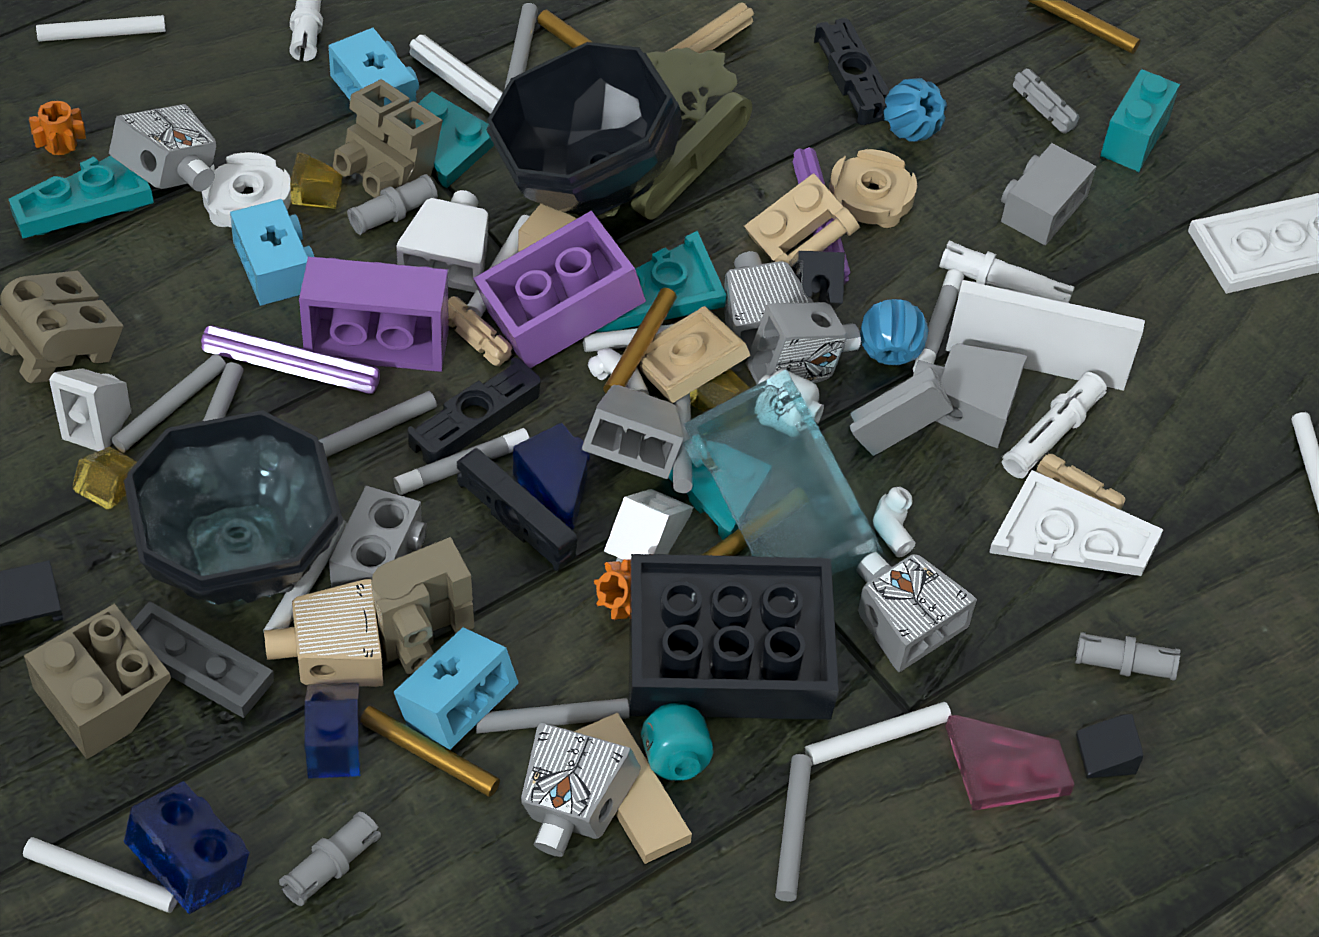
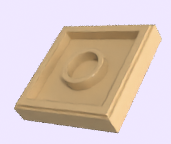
[637,306,751,404]

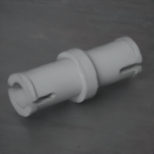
[347,174,438,235]
[1075,632,1180,681]
[279,812,381,906]

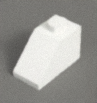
[49,368,131,453]
[604,489,694,563]

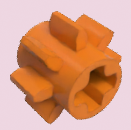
[29,101,86,155]
[594,559,631,620]

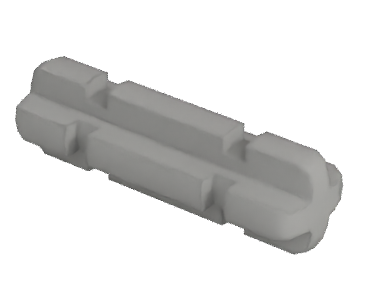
[1013,68,1080,134]

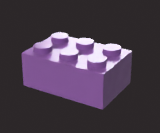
[473,210,646,368]
[299,256,449,372]

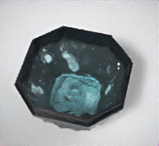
[124,410,343,605]

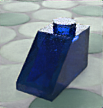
[513,423,590,532]
[305,682,360,778]

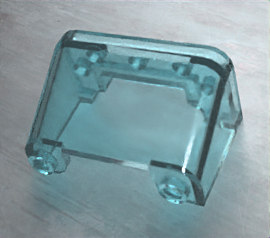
[683,370,884,575]

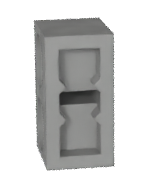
[329,486,427,588]

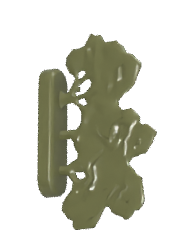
[564,47,752,220]

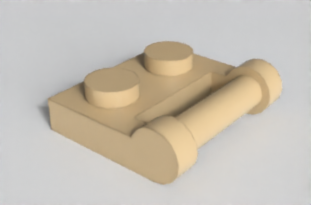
[744,173,860,264]

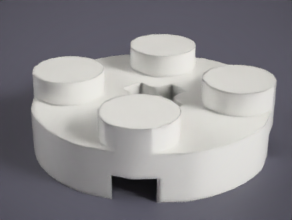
[202,152,292,227]

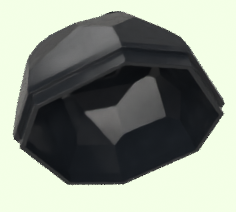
[486,42,682,217]

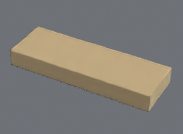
[574,712,692,864]

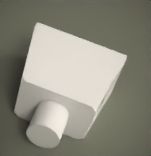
[396,190,488,293]

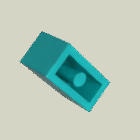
[1100,69,1180,172]

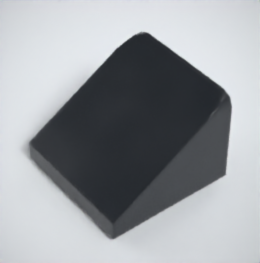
[1075,714,1143,778]

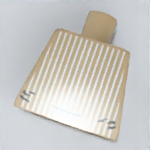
[264,579,383,687]

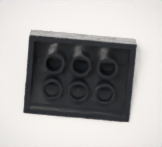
[629,554,839,720]

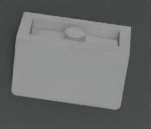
[850,367,954,456]

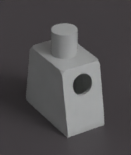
[913,344,1027,448]
[581,385,684,479]

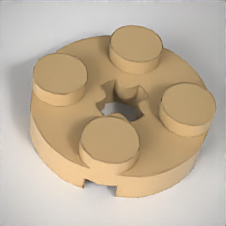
[829,149,917,228]

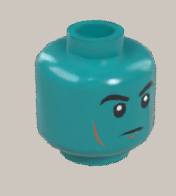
[641,703,714,780]

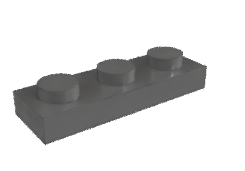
[130,601,274,718]

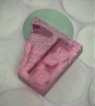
[945,715,1075,811]

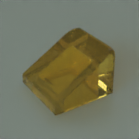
[290,152,343,209]
[690,369,750,422]
[73,447,137,509]

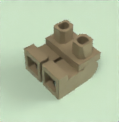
[333,79,443,198]
[0,270,124,383]
[371,537,474,674]

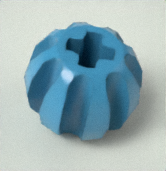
[883,78,947,141]
[860,299,929,365]

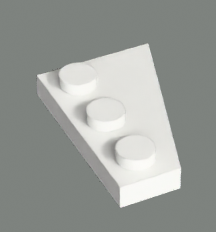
[990,470,1163,576]

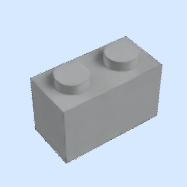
[1001,143,1096,246]

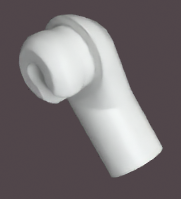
[588,349,649,394]
[873,487,916,557]

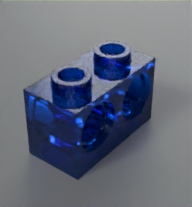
[124,781,250,914]

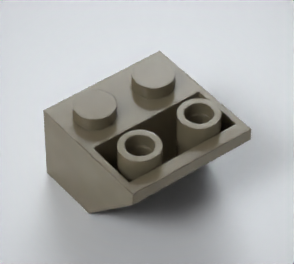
[24,603,171,759]

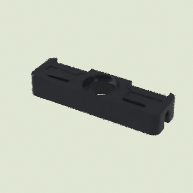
[814,18,889,125]
[408,358,541,464]
[457,448,577,571]

